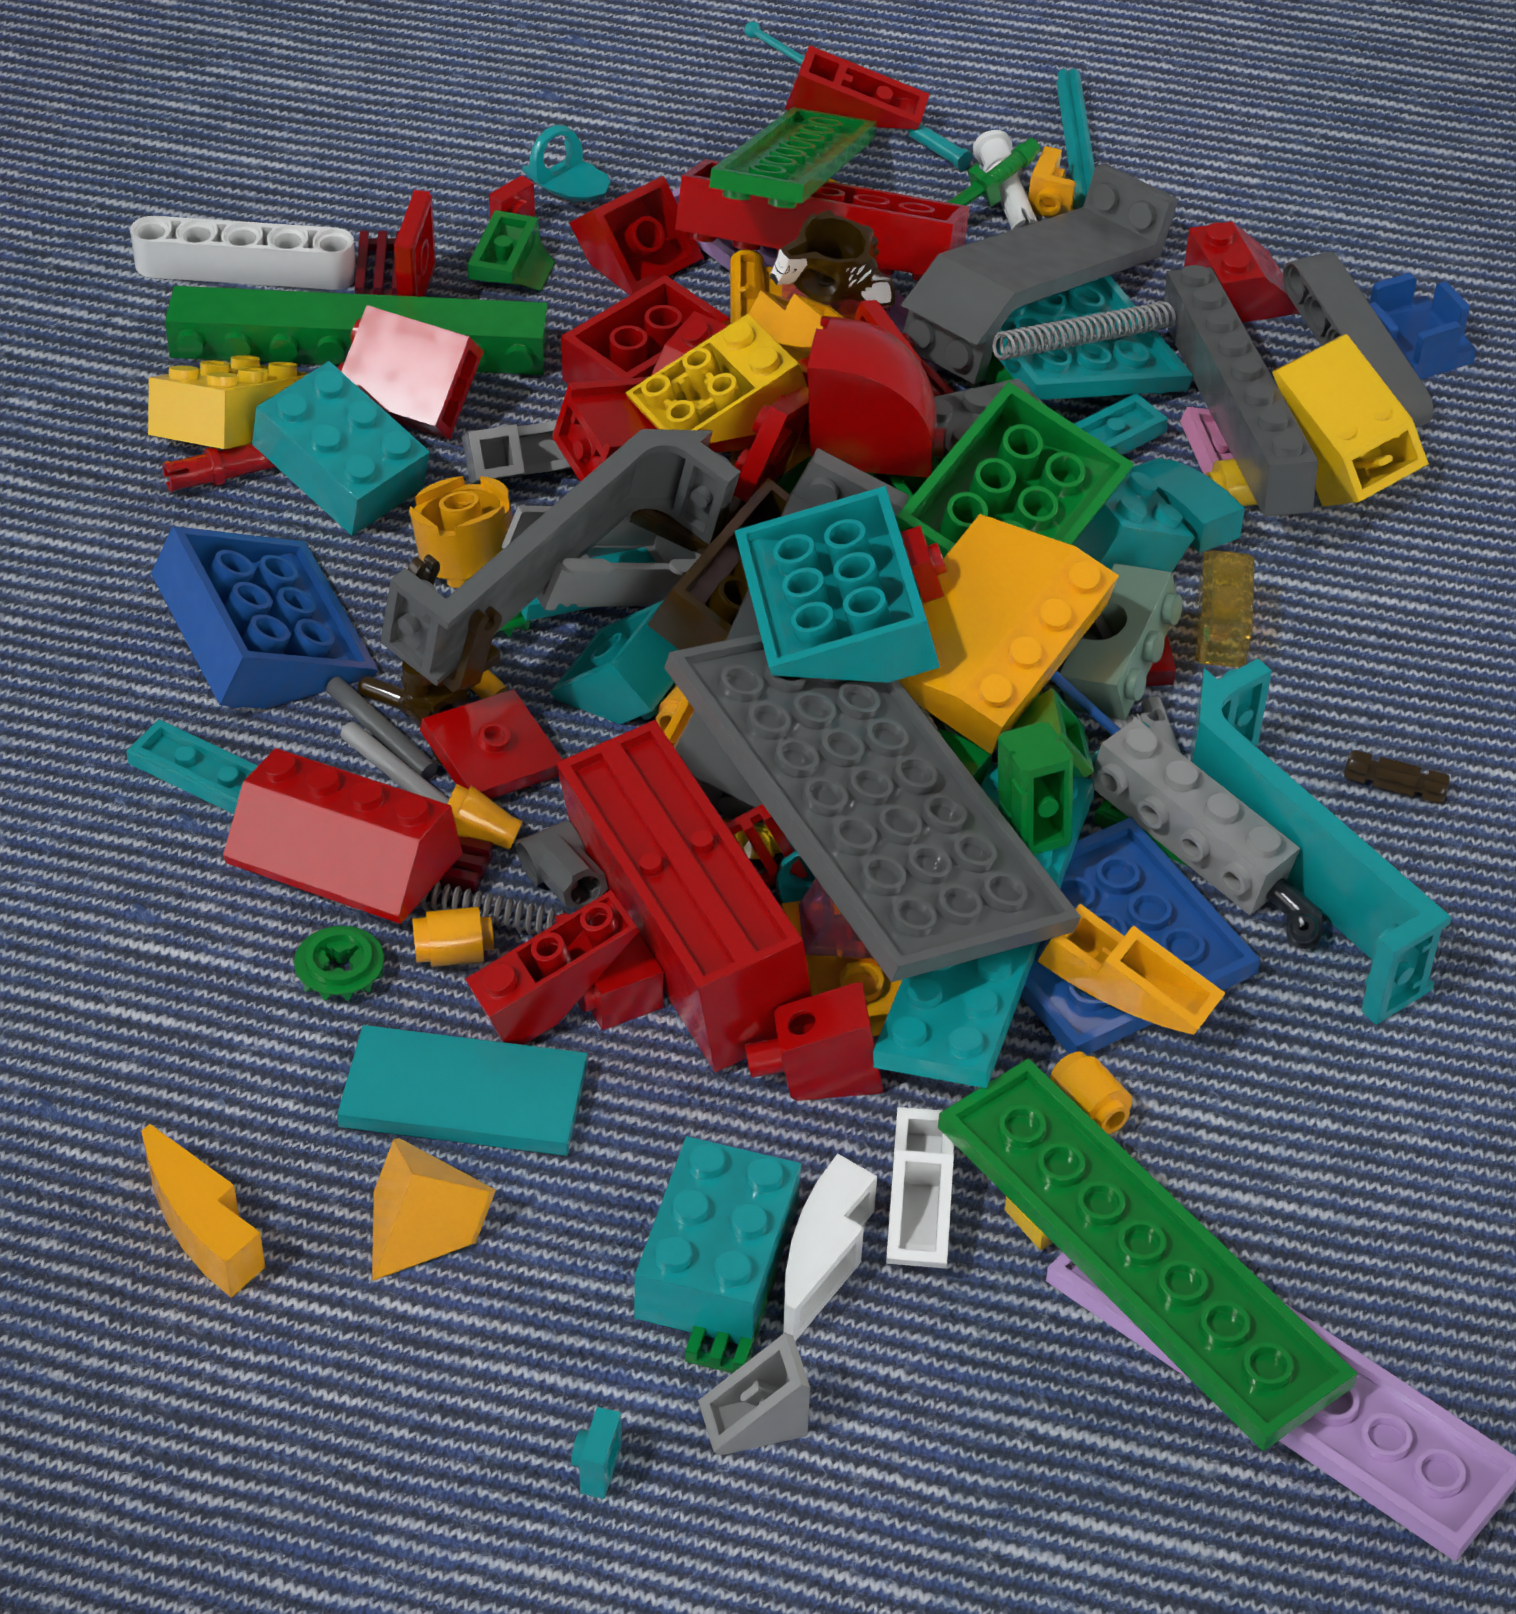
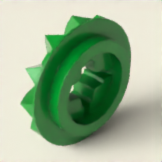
[294,926,384,1002]

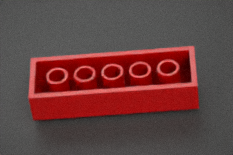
[675,159,970,281]

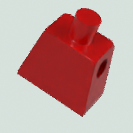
[745,982,884,1101]

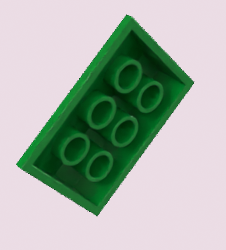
[896,381,1134,559]

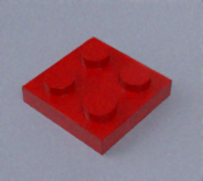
[734,386,809,503]

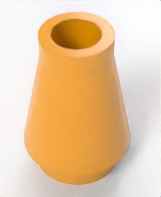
[447,784,523,850]

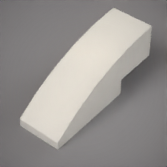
[886,1107,954,1268]
[783,1154,877,1341]

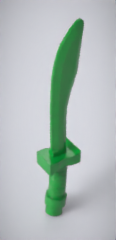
[885,138,1041,276]

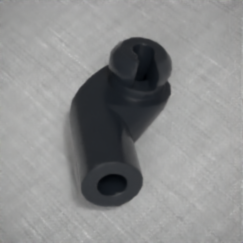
[1266,878,1323,949]

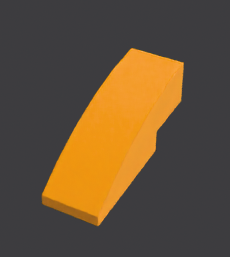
[749,290,844,353]
[1038,904,1225,1035]
[141,1124,265,1298]

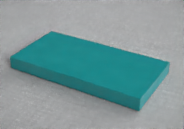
[337,1025,588,1156]

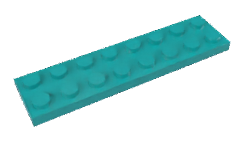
[873,764,1094,1089]

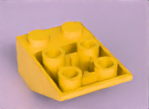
[626,313,808,443]
[1272,334,1429,506]
[148,355,309,449]

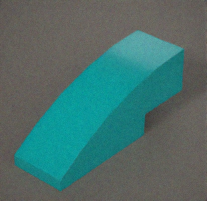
[1129,458,1245,553]

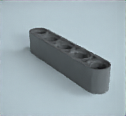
[1283,251,1433,427]

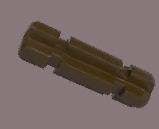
[1344,750,1450,804]

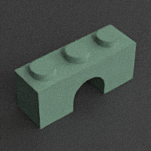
[1060,563,1182,720]

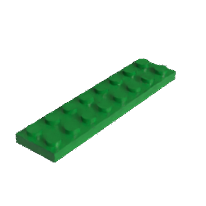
[709,107,877,208]
[938,1058,1358,1452]

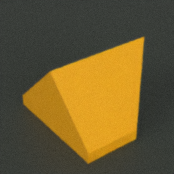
[372,1138,496,1281]

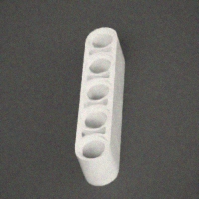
[130,216,356,290]

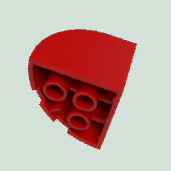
[807,316,946,478]

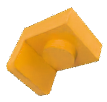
[1028,146,1076,218]

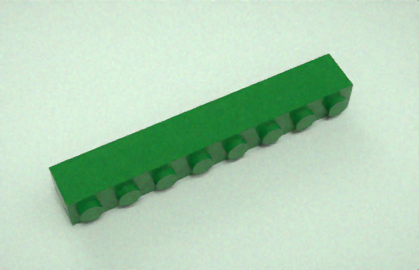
[165,286,549,375]

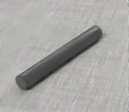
[326,677,438,780]

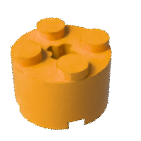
[409,476,513,588]

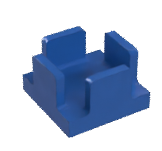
[1369,273,1476,379]

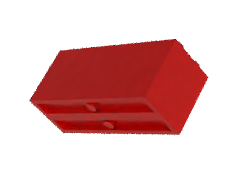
[556,720,812,1073]

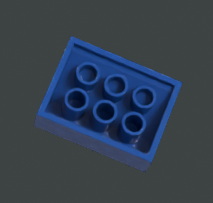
[151,526,378,709]

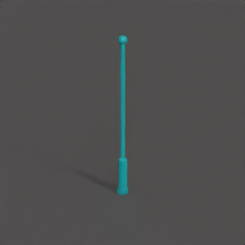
[744,21,973,171]

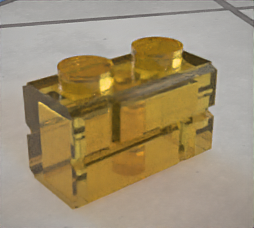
[1195,550,1254,668]

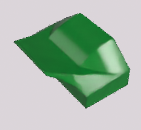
[468,210,555,292]

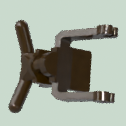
[358,554,502,765]

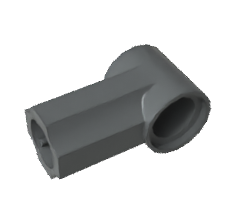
[516,820,608,909]

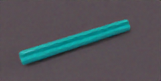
[1056,68,1095,209]

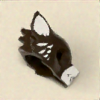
[770,210,895,306]

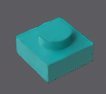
[571,1407,622,1499]

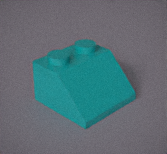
[550,600,679,724]

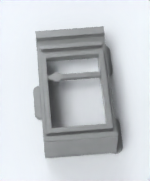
[501,506,701,610]

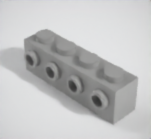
[1090,718,1300,915]

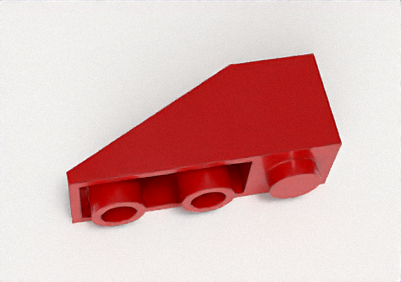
[465,890,639,1045]

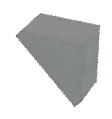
[698,1333,810,1455]

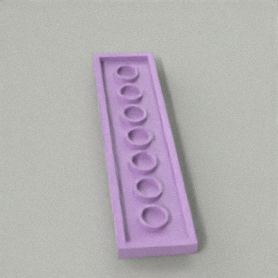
[1046,1252,1516,1562]

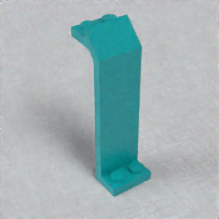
[1190,658,1452,1025]

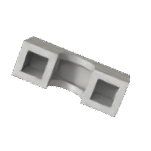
[462,420,572,484]

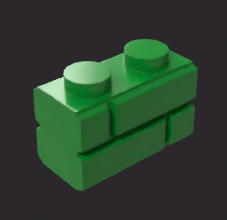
[998,721,1073,855]

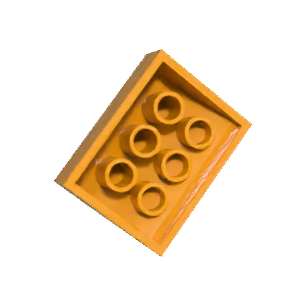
[898,514,1119,755]

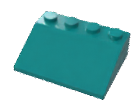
[735,485,940,683]

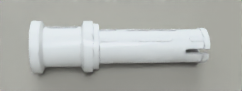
[973,130,1039,230]

